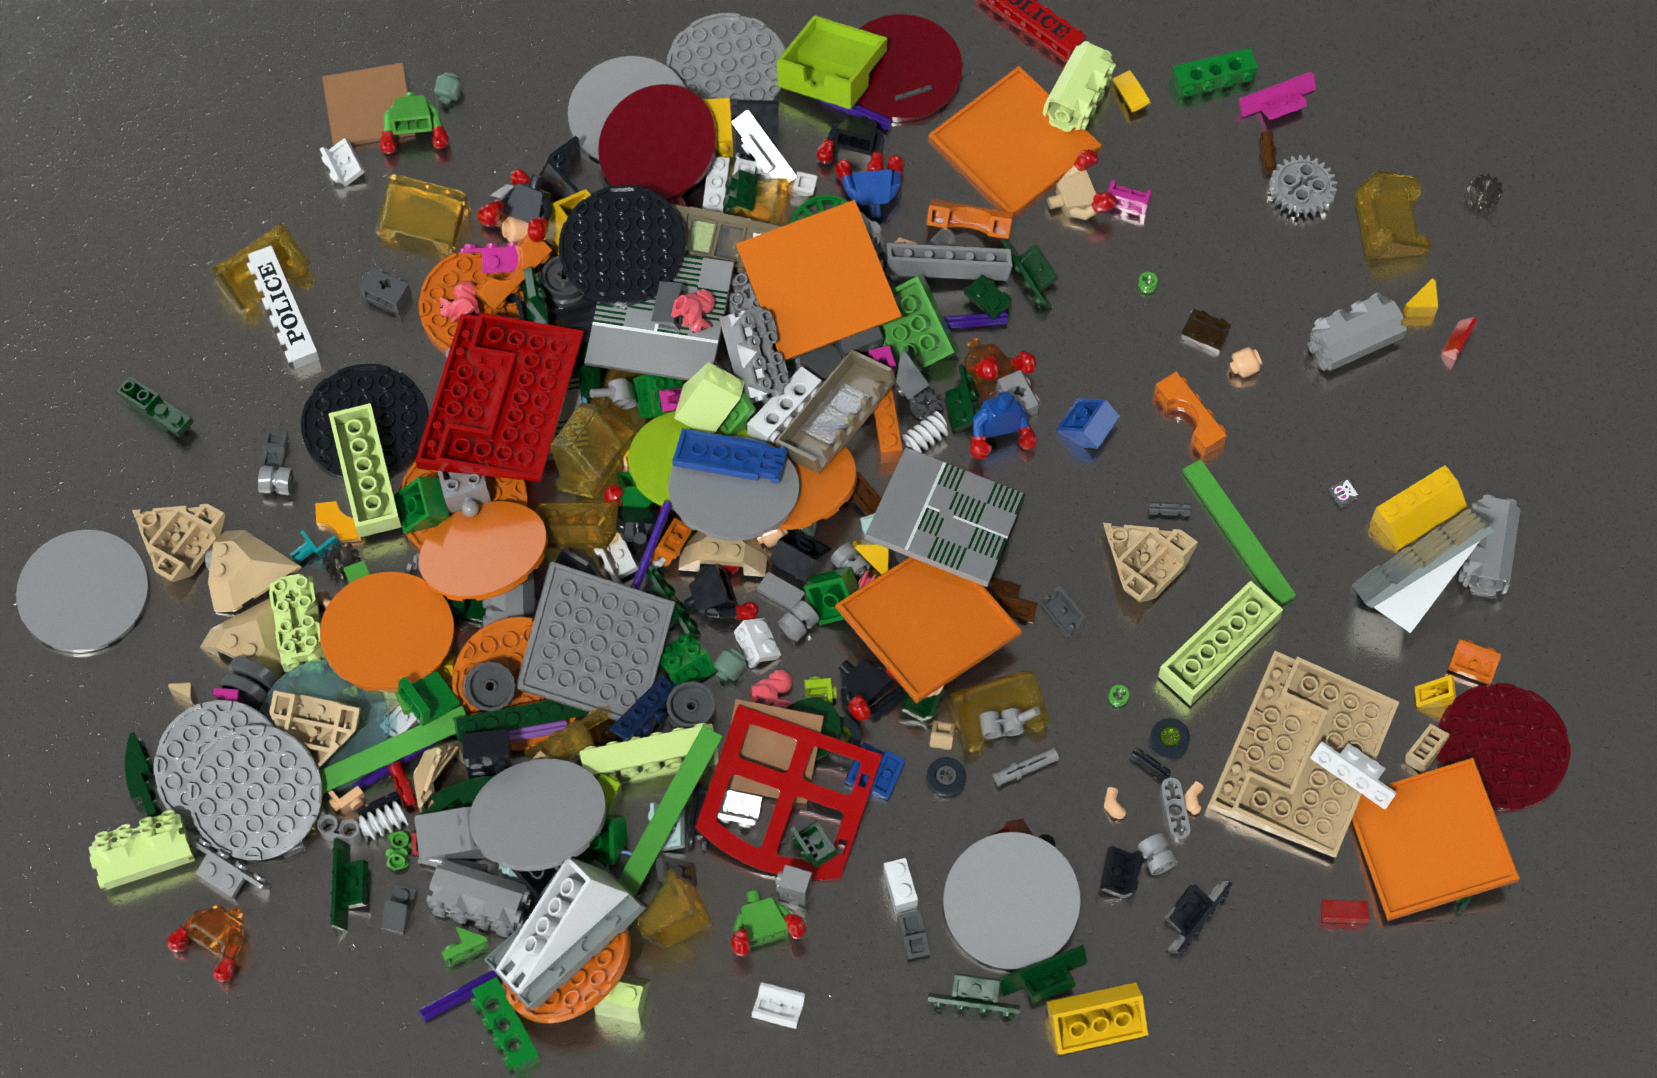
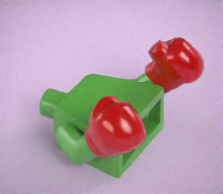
[379,92,449,155]
[731,890,806,956]

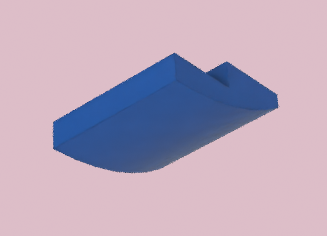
[844,742,905,799]

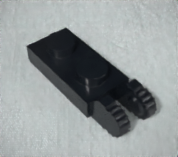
[687,786,709,850]

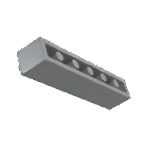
[883,243,1012,281]

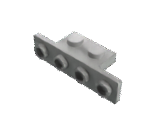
[189,837,271,897]

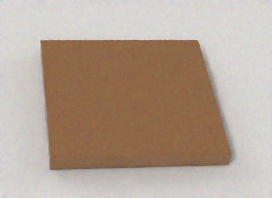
[322,63,415,146]
[727,699,824,804]

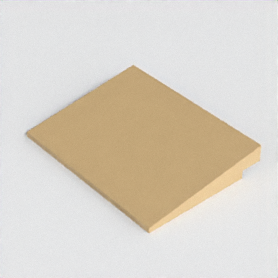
[1207,651,1399,858]

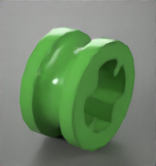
[1138,272,1158,293]
[1108,685,1129,706]

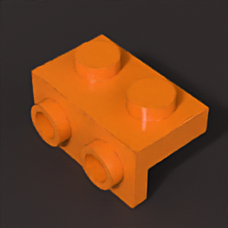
[1448,639,1501,685]

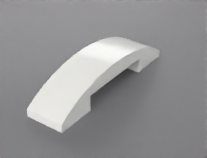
[732,158,817,196]

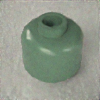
[434,72,462,104]
[714,648,747,682]

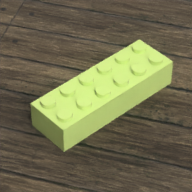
[328,403,401,538]
[1158,581,1283,706]
[579,723,718,784]

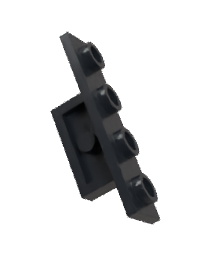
[1165,881,1233,954]

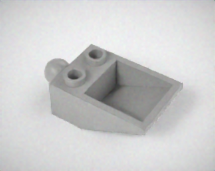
[438,471,491,517]
[414,807,485,860]

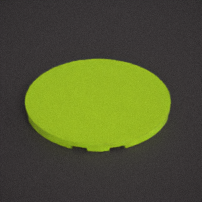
[628,411,752,510]

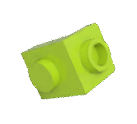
[804,677,837,706]

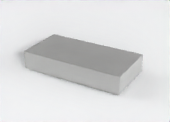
[757,572,805,611]

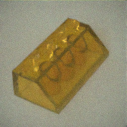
[534,502,618,549]

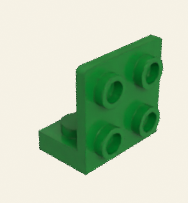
[633,374,684,420]
[659,634,716,685]
[398,671,460,727]

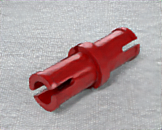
[388,761,417,808]

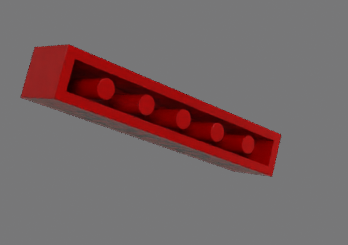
[982,0,1086,61]

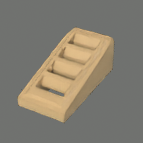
[1406,723,1450,773]

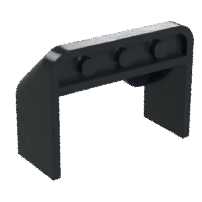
[538,136,595,203]

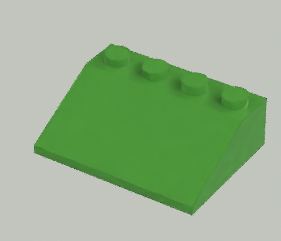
[879,276,960,375]

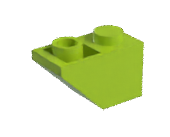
[597,773,623,815]

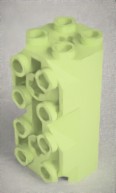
[1042,41,1116,132]
[269,574,328,677]
[89,810,195,890]

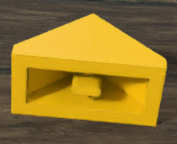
[1402,278,1438,317]
[852,540,889,575]
[1415,675,1456,708]

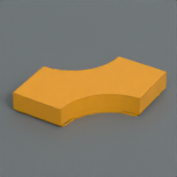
[315,501,362,543]

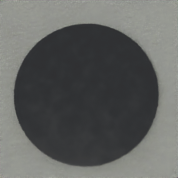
[559,185,686,306]
[301,364,429,479]

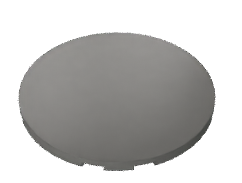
[666,13,785,120]
[568,56,685,160]
[668,436,799,541]
[16,530,149,653]
[154,700,275,831]
[187,725,323,861]
[469,759,606,871]
[943,832,1081,970]

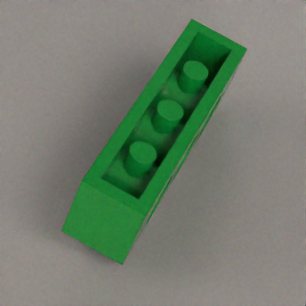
[1171,48,1258,97]
[471,977,541,1074]

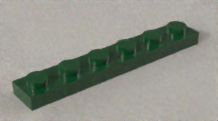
[453,699,587,740]

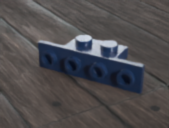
[609,676,678,742]

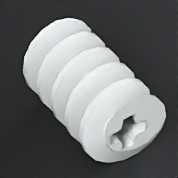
[901,411,949,453]
[358,801,409,843]

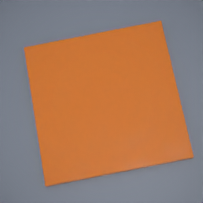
[928,66,1102,217]
[736,200,902,361]
[836,557,1022,703]
[1351,758,1520,921]

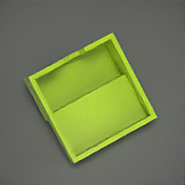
[777,15,887,109]

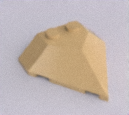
[132,504,225,582]
[1103,523,1198,602]
[208,530,302,613]
[679,531,767,577]
[200,598,285,684]
[269,690,361,768]
[413,739,464,813]

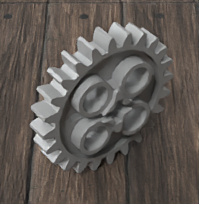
[1269,155,1337,218]

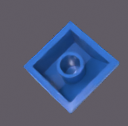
[1056,398,1120,449]

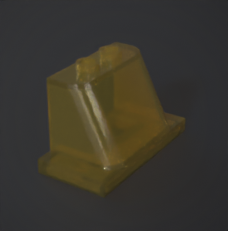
[550,402,634,498]
[637,868,714,950]

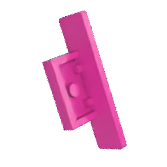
[1239,72,1316,120]
[460,243,518,273]

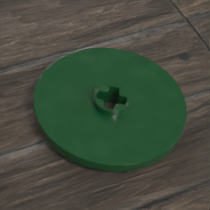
[787,698,842,761]

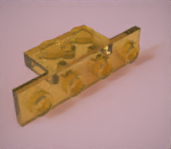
[524,709,610,761]

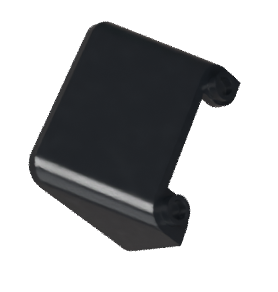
[515,295,597,344]

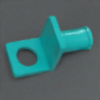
[290,530,342,565]

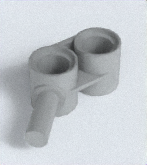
[590,378,638,410]
[979,707,1040,739]
[317,806,362,845]

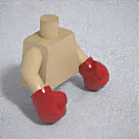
[1047,149,1117,220]

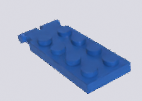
[672,428,788,484]

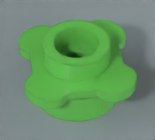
[388,830,412,852]
[385,848,409,870]

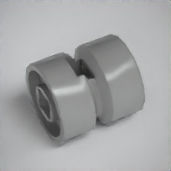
[258,465,294,495]
[830,542,871,581]
[778,600,819,642]
[1138,833,1178,875]

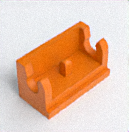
[651,517,693,566]

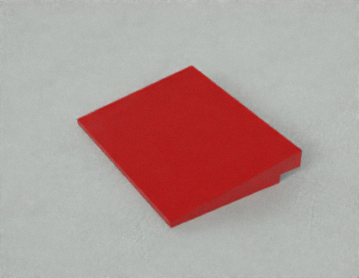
[415,313,584,482]

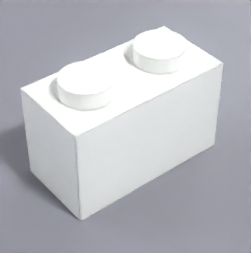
[883,858,918,914]

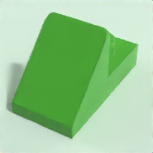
[720,393,756,436]
[441,927,489,966]

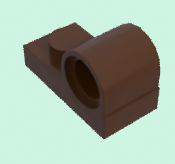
[848,472,882,516]

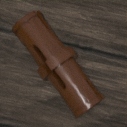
[1260,131,1277,173]

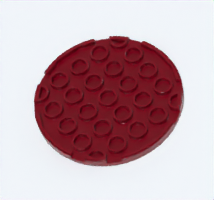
[856,14,963,122]
[598,84,718,200]
[1435,683,1571,811]

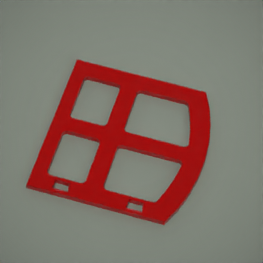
[695,705,882,880]

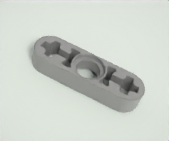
[1160,778,1190,842]

